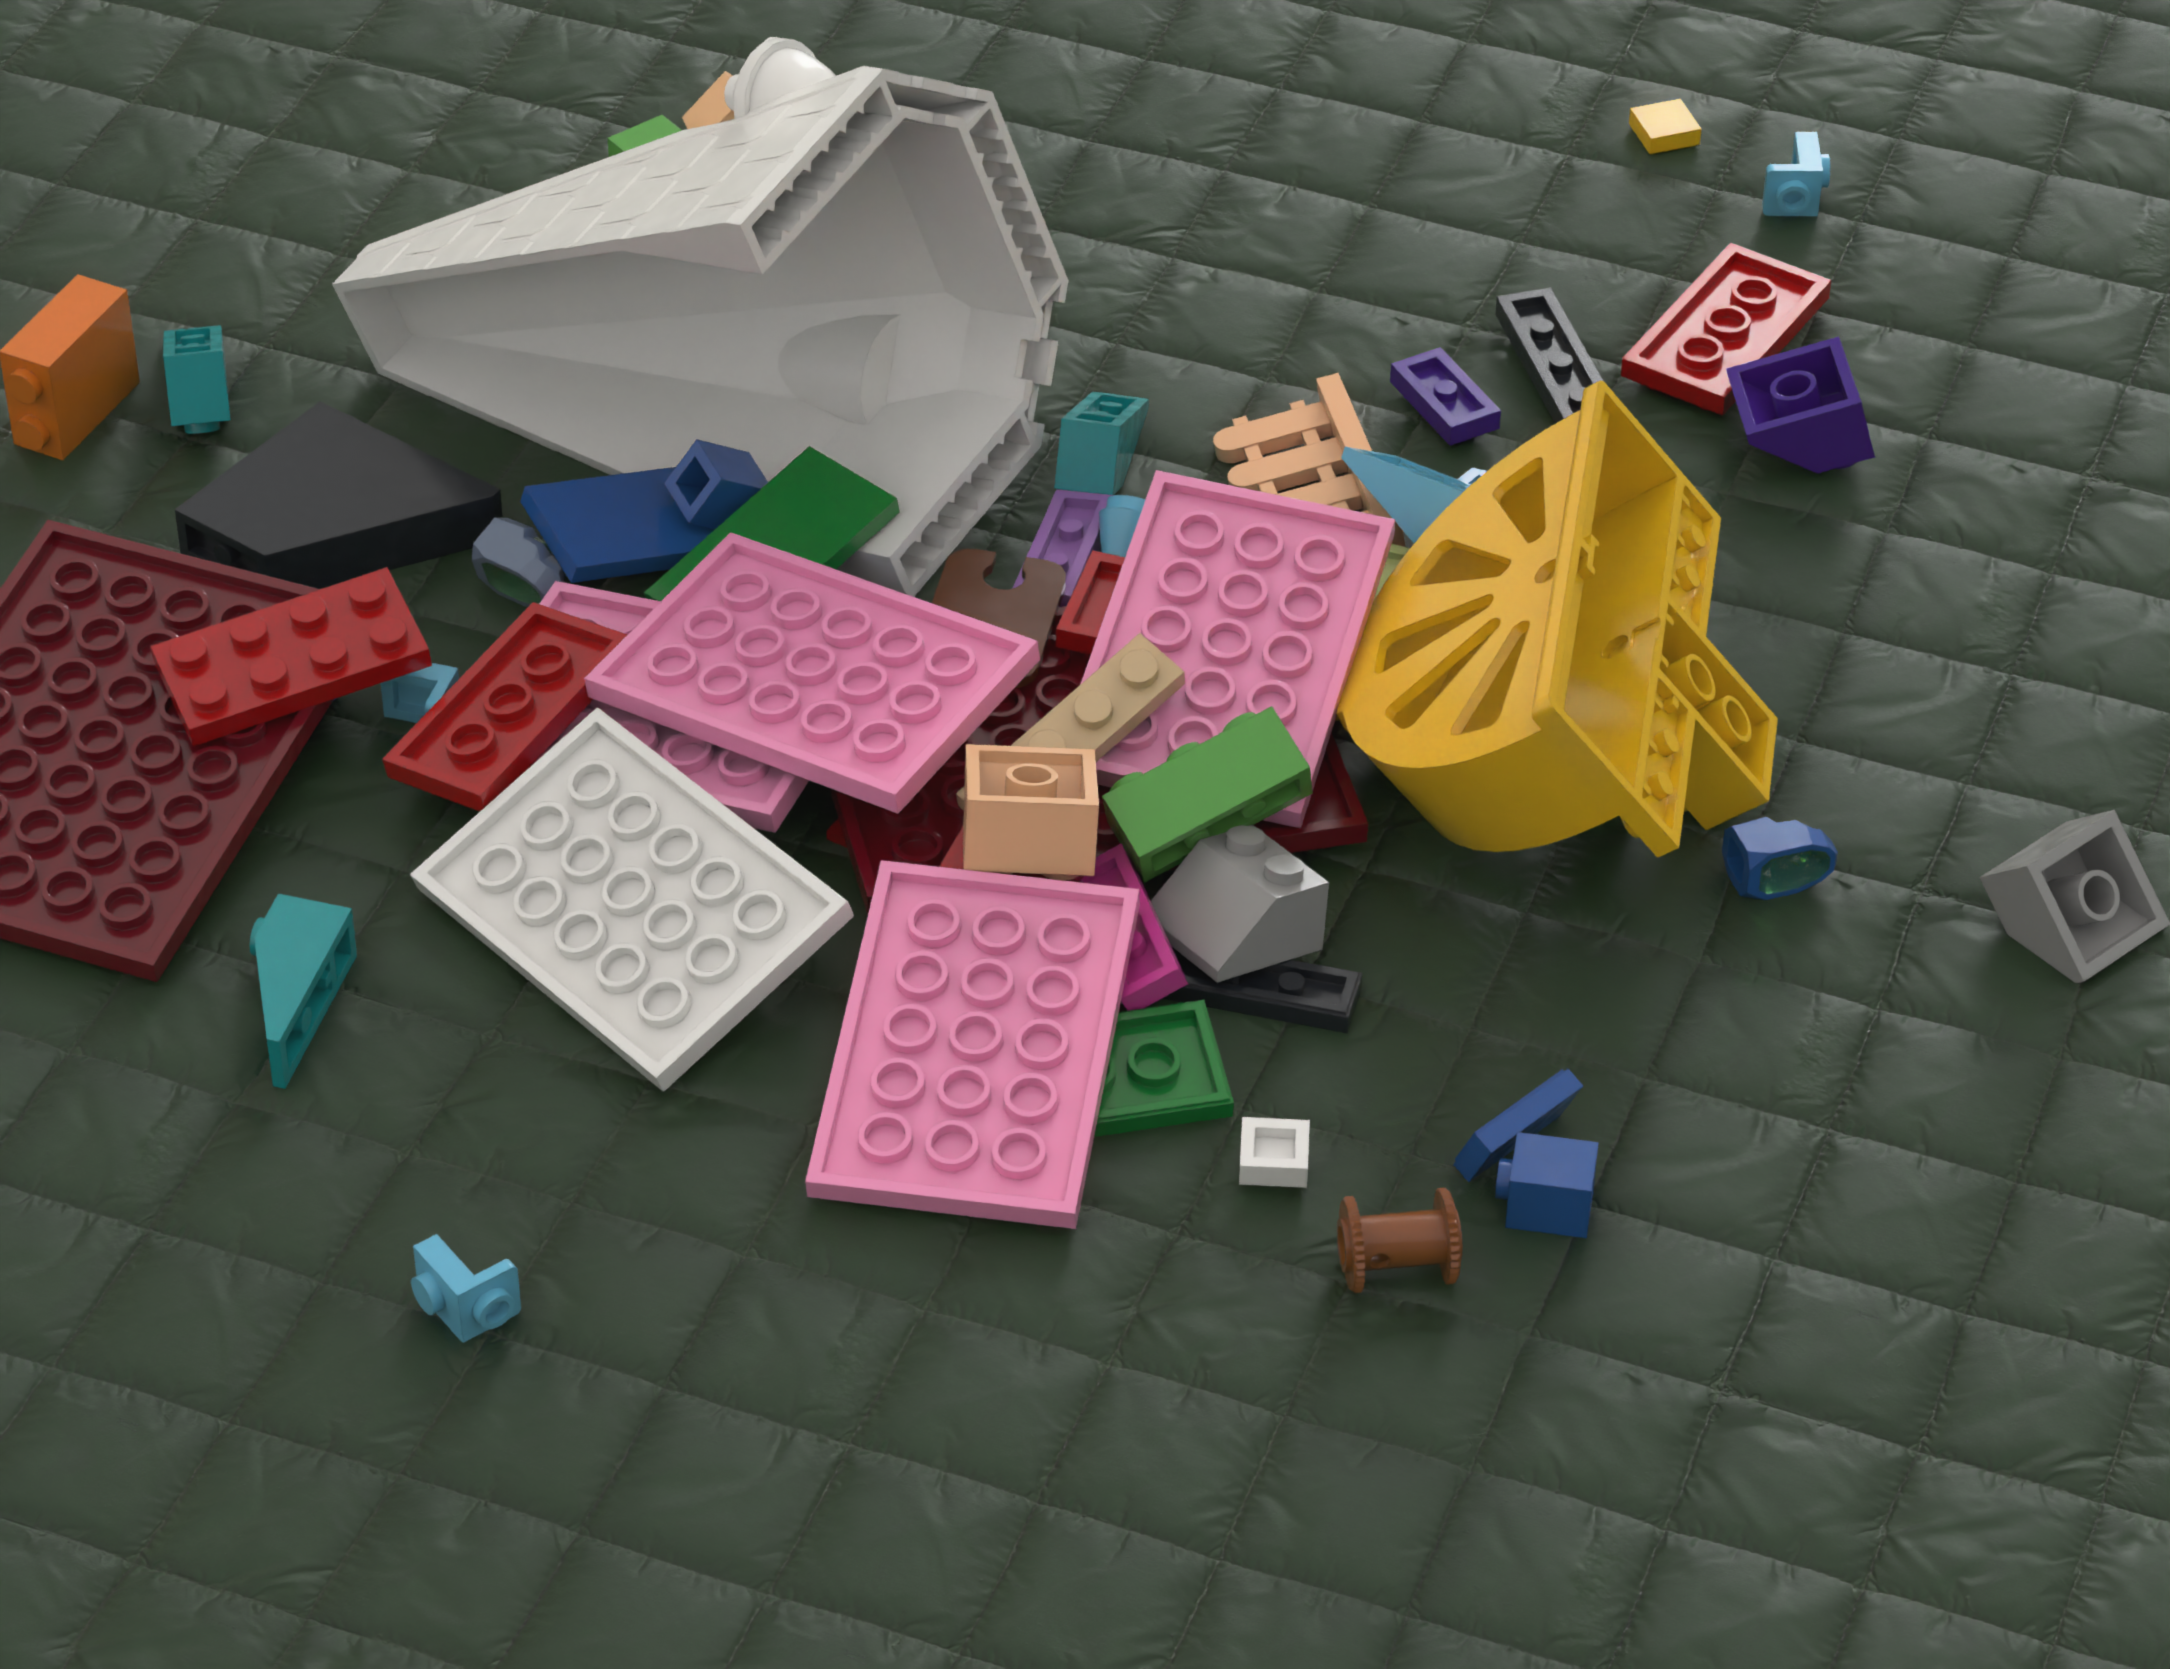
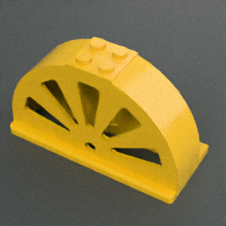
[1336,380,1778,858]

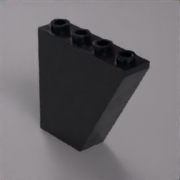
[175,401,503,589]

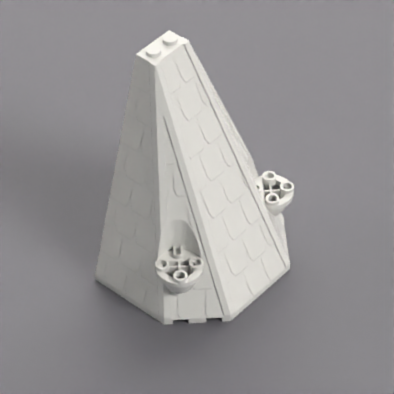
[332,37,1068,597]

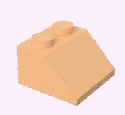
[963,744,1099,881]

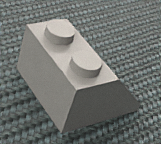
[1979,810,2170,983]
[1151,825,1329,982]

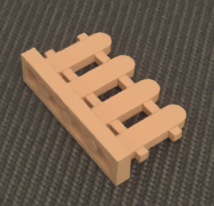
[1213,373,1406,547]

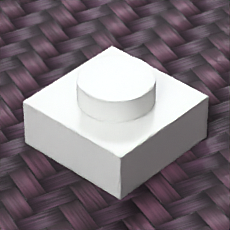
[1239,1117,1310,1188]

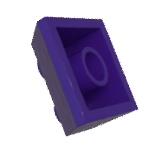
[1726,336,1875,473]

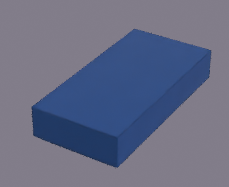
[1453,1069,1583,1182]

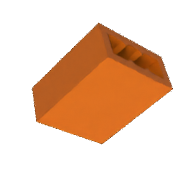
[0,274,140,460]

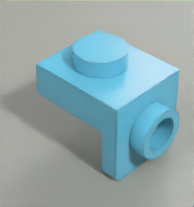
[1762,132,1830,216]
[381,663,459,723]
[411,1234,521,1343]

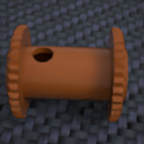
[1337,1187,1463,1293]

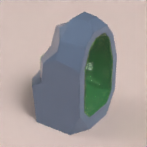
[472,518,565,607]

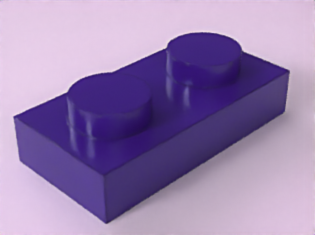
[1390,347,1501,446]

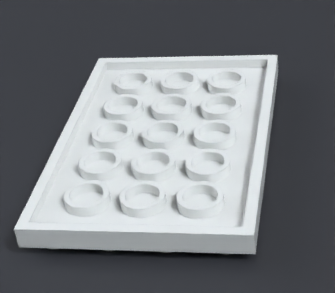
[410,707,854,1092]

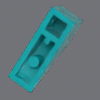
[163,325,231,434]
[1054,391,1149,495]
[249,894,357,1089]

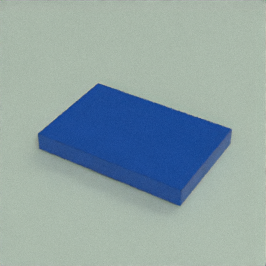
[520,467,715,583]

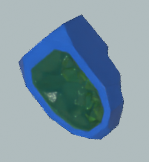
[1722,817,1838,900]

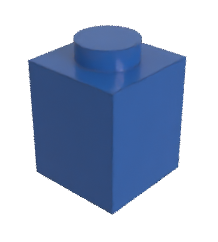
[664,439,768,529]
[1495,1132,1599,1238]

